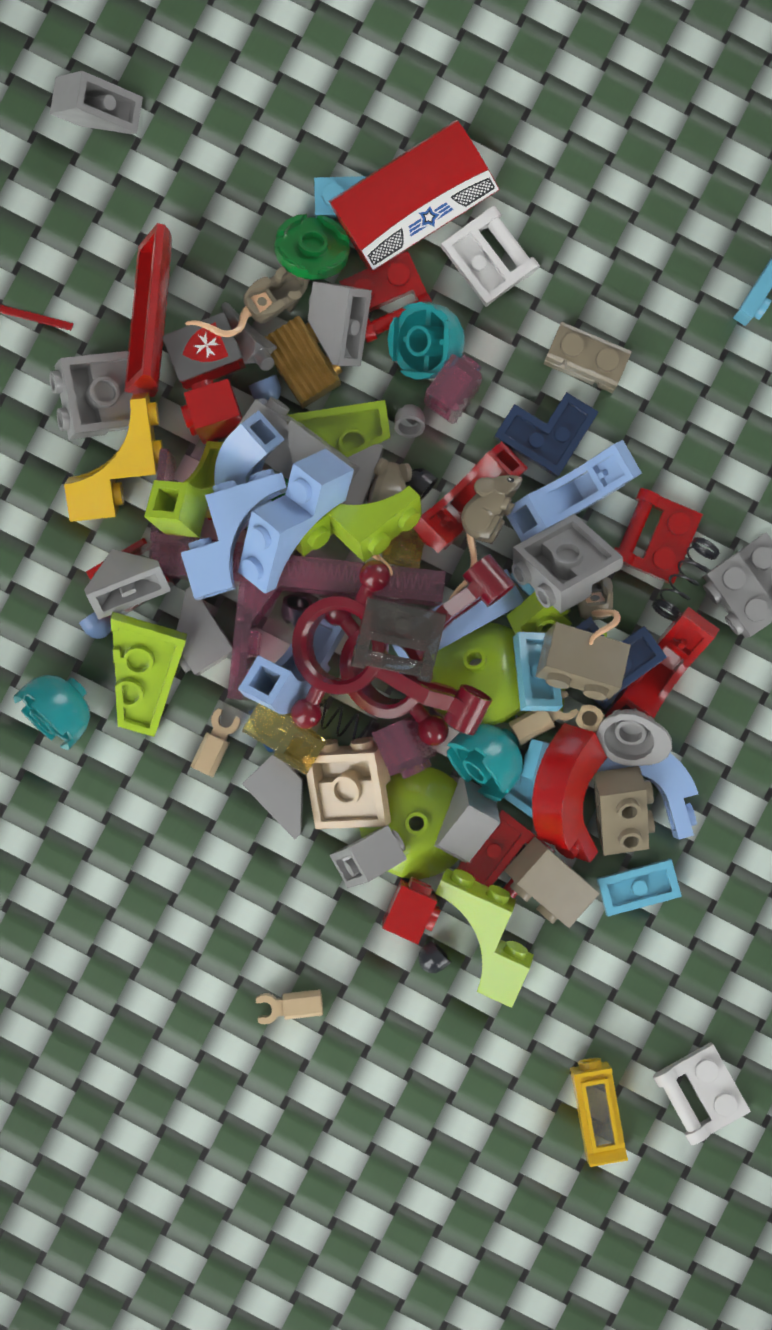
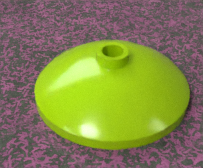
[431,622,520,725]
[360,765,459,879]

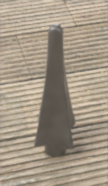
[222,302,277,371]

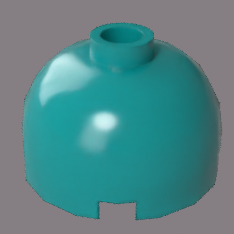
[387,302,465,380]
[13,675,90,750]
[446,724,523,801]

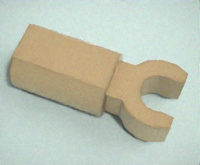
[508,691,579,745]
[575,704,605,733]
[190,708,241,777]
[256,989,323,1024]

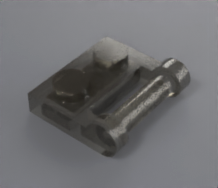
[351,596,447,683]

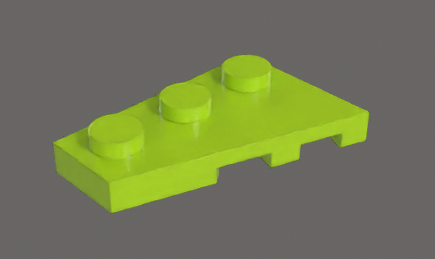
[289,400,391,457]
[111,611,187,737]

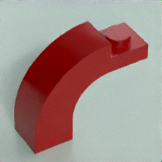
[413,441,528,554]
[605,607,720,718]
[532,723,607,863]

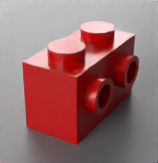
[180,379,242,444]
[382,877,441,945]

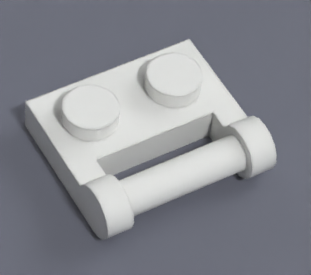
[441,206,540,307]
[653,1042,751,1145]

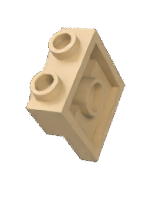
[303,737,391,829]

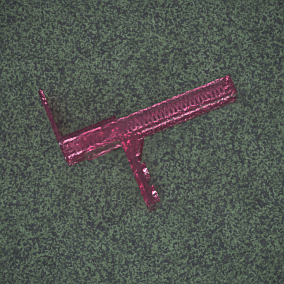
[149,448,446,701]

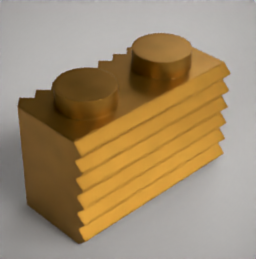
[265,316,343,409]

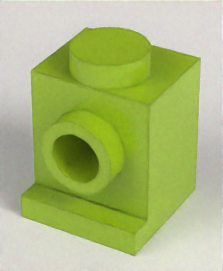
[506,591,572,635]

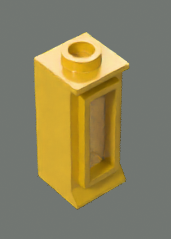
[570,1058,628,1167]

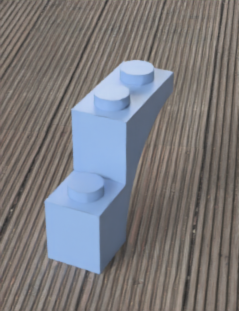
[238,448,354,594]
[181,469,287,600]

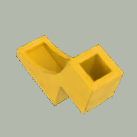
[64,392,164,522]

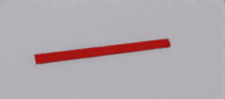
[0,305,74,331]

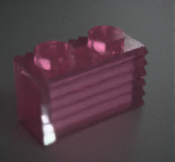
[424,354,482,424]
[372,716,437,779]

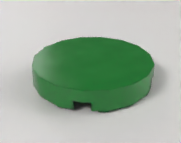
[274,214,350,280]

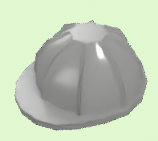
[596,708,672,766]

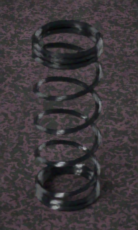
[652,537,720,621]
[320,699,380,740]

